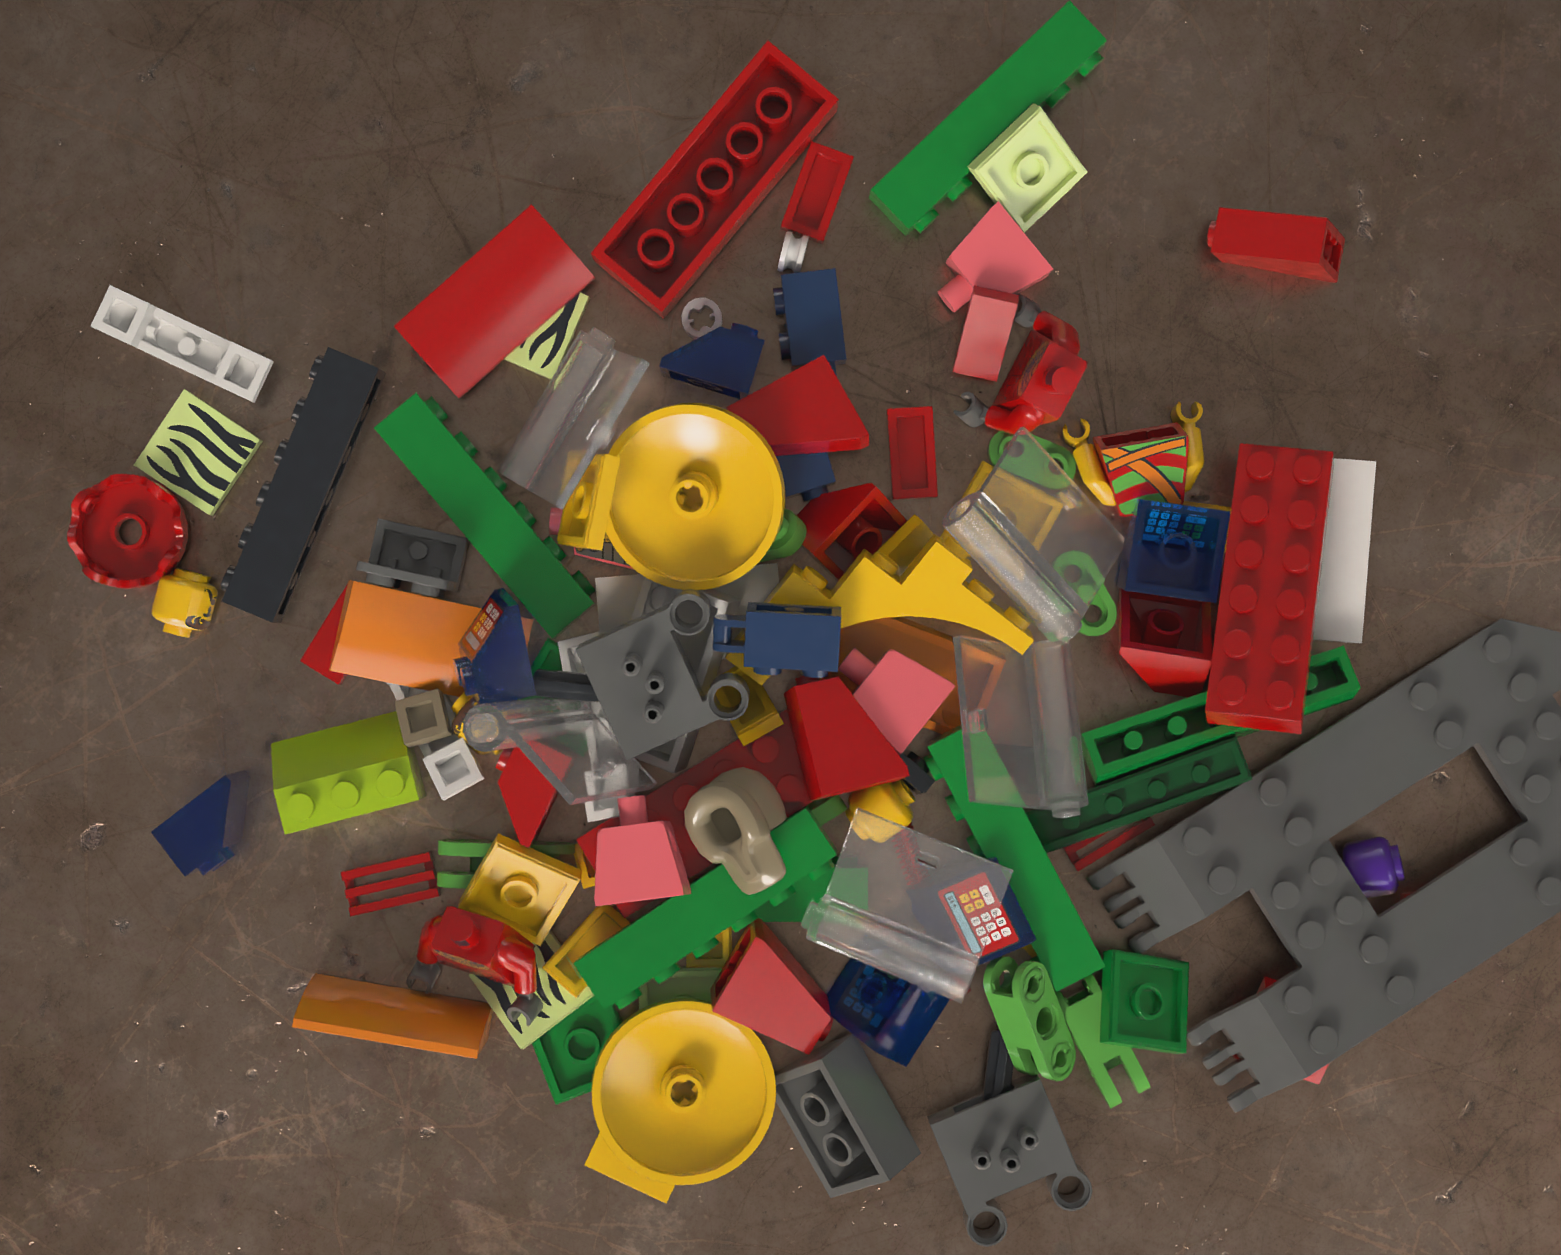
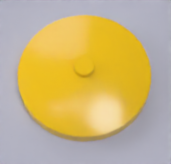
[606,403,785,590]
[591,998,776,1185]

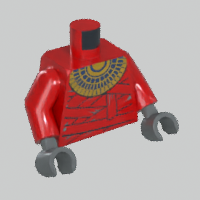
[953,293,1088,436]
[406,906,543,1026]

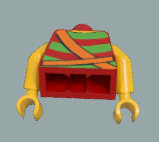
[1063,401,1205,523]

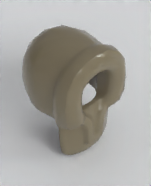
[684,767,787,895]

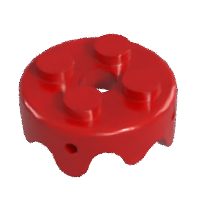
[67,474,188,589]

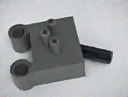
[532,589,750,760]
[927,1029,1092,1247]

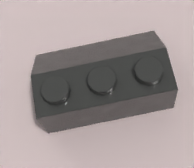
[774,1034,921,1198]

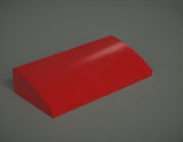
[394,204,595,399]

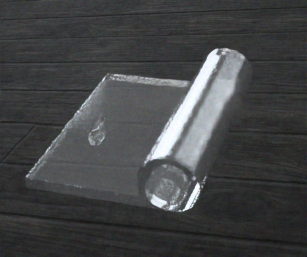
[496,327,650,510]
[942,427,1127,642]
[953,635,1089,818]
[463,697,657,805]
[801,808,1014,1004]

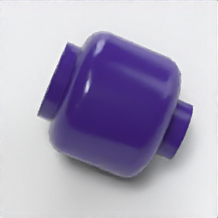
[1342,837,1405,899]

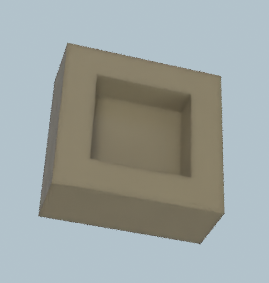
[394,688,453,748]

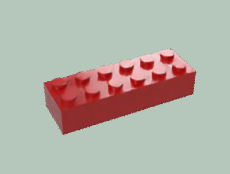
[591,41,839,319]
[1205,443,1334,734]
[576,707,813,918]

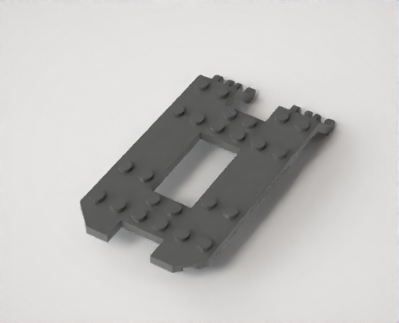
[1086,618,1561,1113]

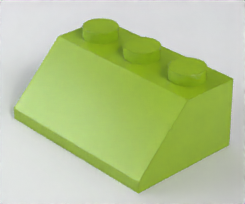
[271,711,426,834]

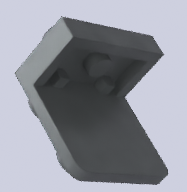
[356,518,469,598]

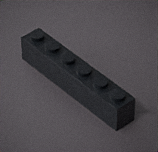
[220,347,386,623]

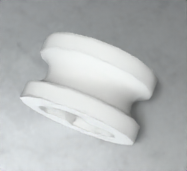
[777,231,809,273]
[681,298,722,340]

